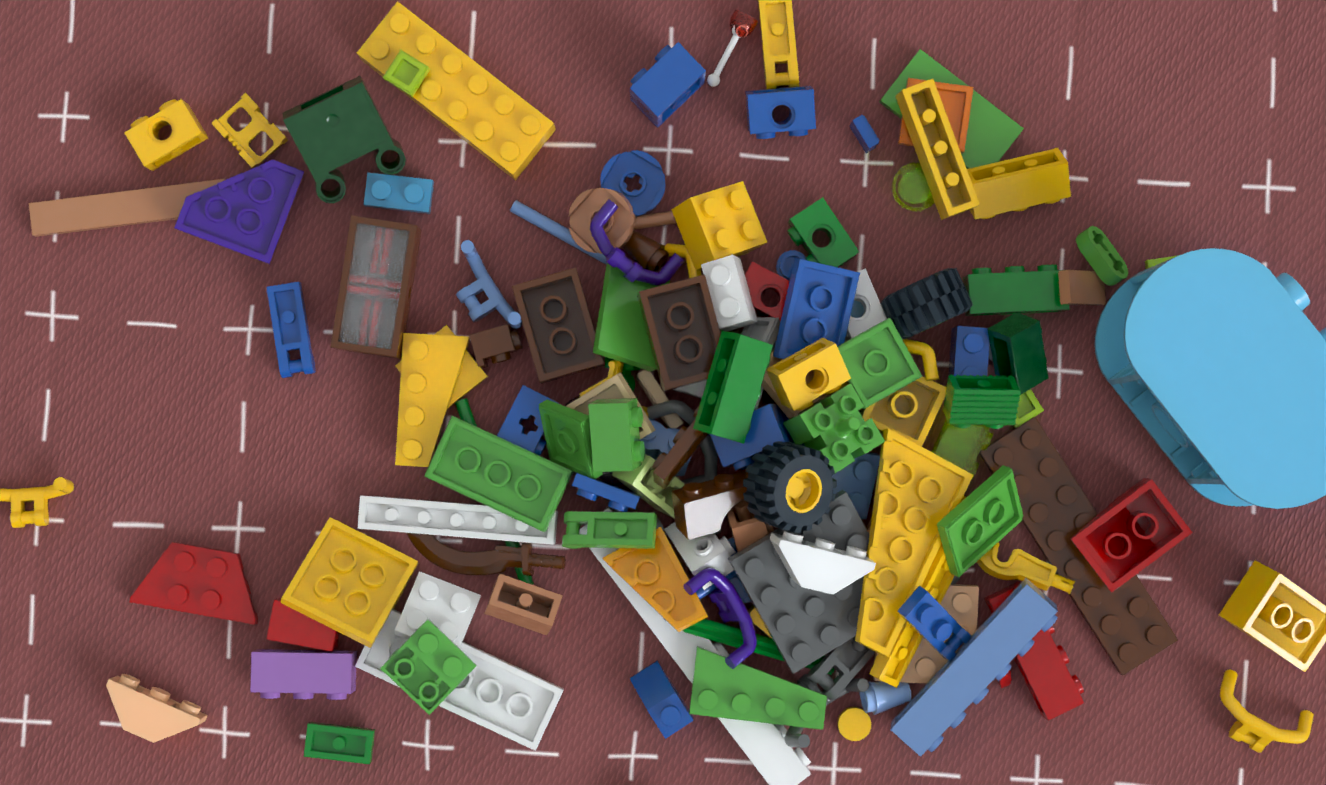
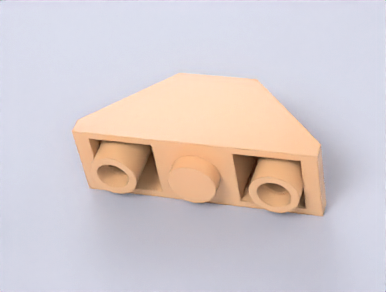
[106,674,208,743]

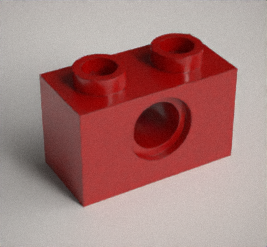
[745,262,790,322]

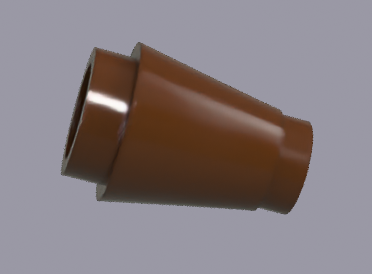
[623,230,669,272]

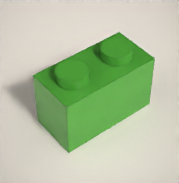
[588,398,645,472]

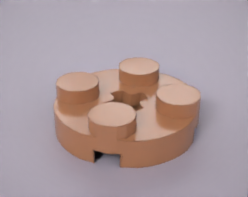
[569,188,637,254]

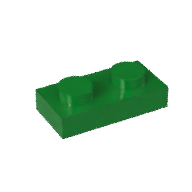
[304,722,375,764]

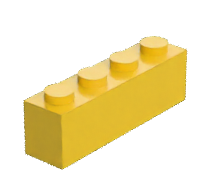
[895,79,980,220]

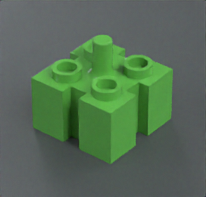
[783,383,885,473]

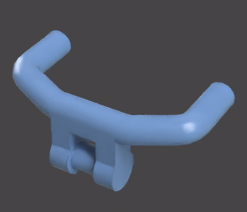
[456,240,523,329]

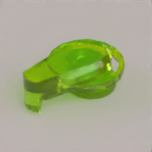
[892,163,935,211]

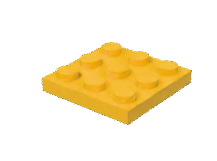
[281,517,418,648]

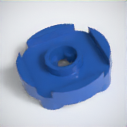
[600,150,665,216]

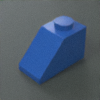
[630,661,694,739]

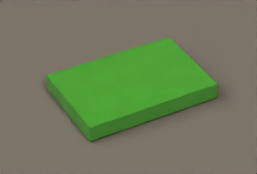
[593,263,670,372]
[937,465,1023,577]

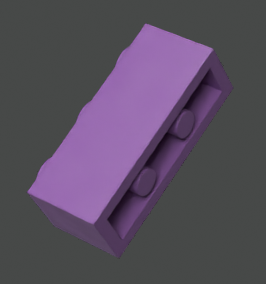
[250,649,357,700]

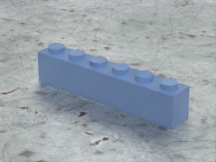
[890,578,1058,757]

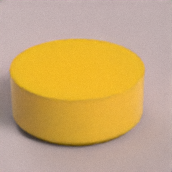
[837,707,871,741]

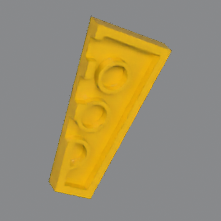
[395,333,470,467]

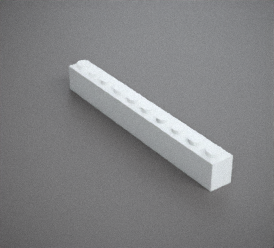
[579,507,811,785]

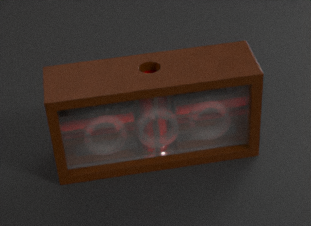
[330,215,422,359]

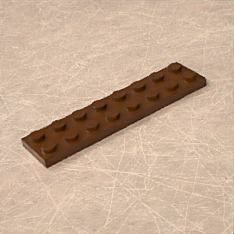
[978,417,1178,675]

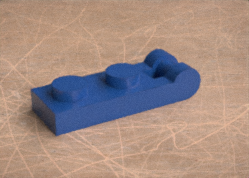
[266,282,316,378]
[898,586,972,662]

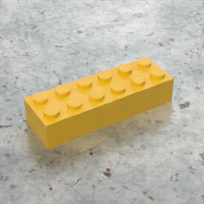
[357,1,556,181]

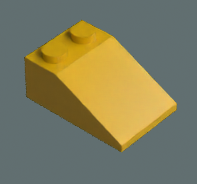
[1219,560,1326,672]

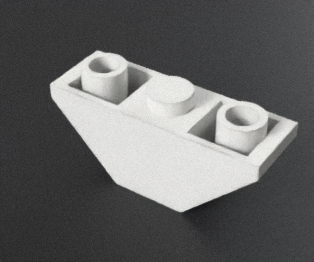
[770,530,876,594]

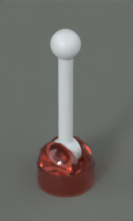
[707,9,758,87]

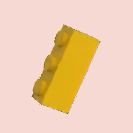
[967,148,1071,219]

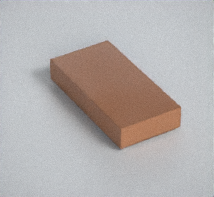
[1058,270,1106,306]

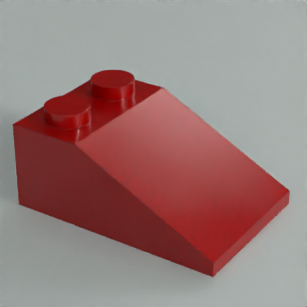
[1070,478,1193,593]

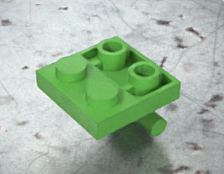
[380,619,477,715]

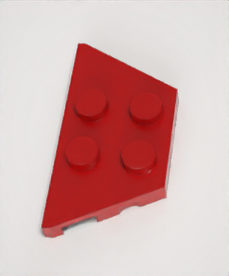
[129,542,258,625]

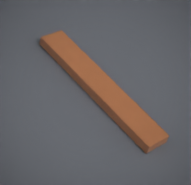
[29,179,226,237]

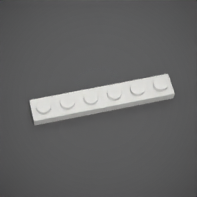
[357,495,558,545]

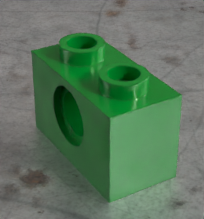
[787,197,859,267]

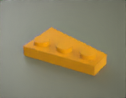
[602,527,708,632]

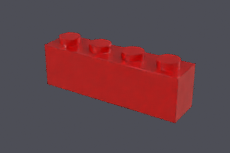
[984,581,1084,721]

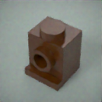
[469,324,523,368]

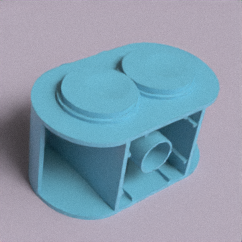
[1095,248,1326,509]

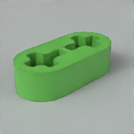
[1076,226,1128,286]

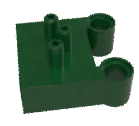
[282,75,406,203]

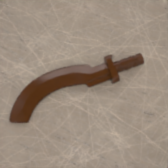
[407,533,566,576]

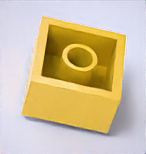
[671,181,767,271]
[860,376,947,447]

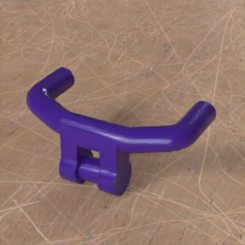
[590,199,685,285]
[683,568,757,669]

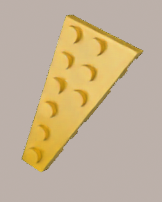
[855,429,973,657]

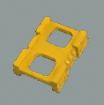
[212,92,288,169]

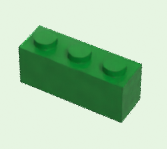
[963,265,1069,316]
[693,330,773,444]

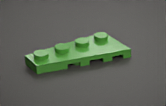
[689,646,827,730]

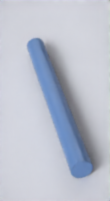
[510,200,607,265]

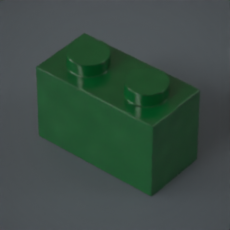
[987,312,1049,394]

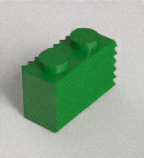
[943,374,1021,429]

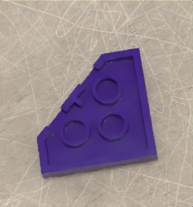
[174,160,304,264]

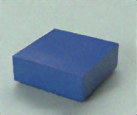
[849,115,880,153]

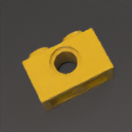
[124,99,208,171]
[766,338,851,411]

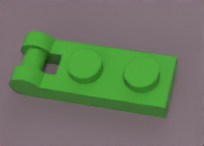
[562,511,657,549]

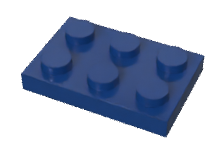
[773,258,860,359]

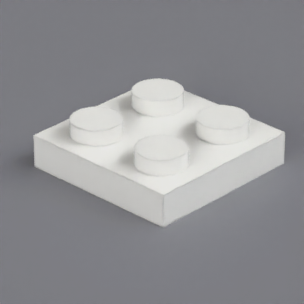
[394,571,481,648]

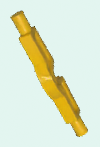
[977,542,1075,594]

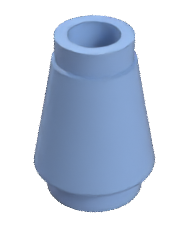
[860,682,911,715]

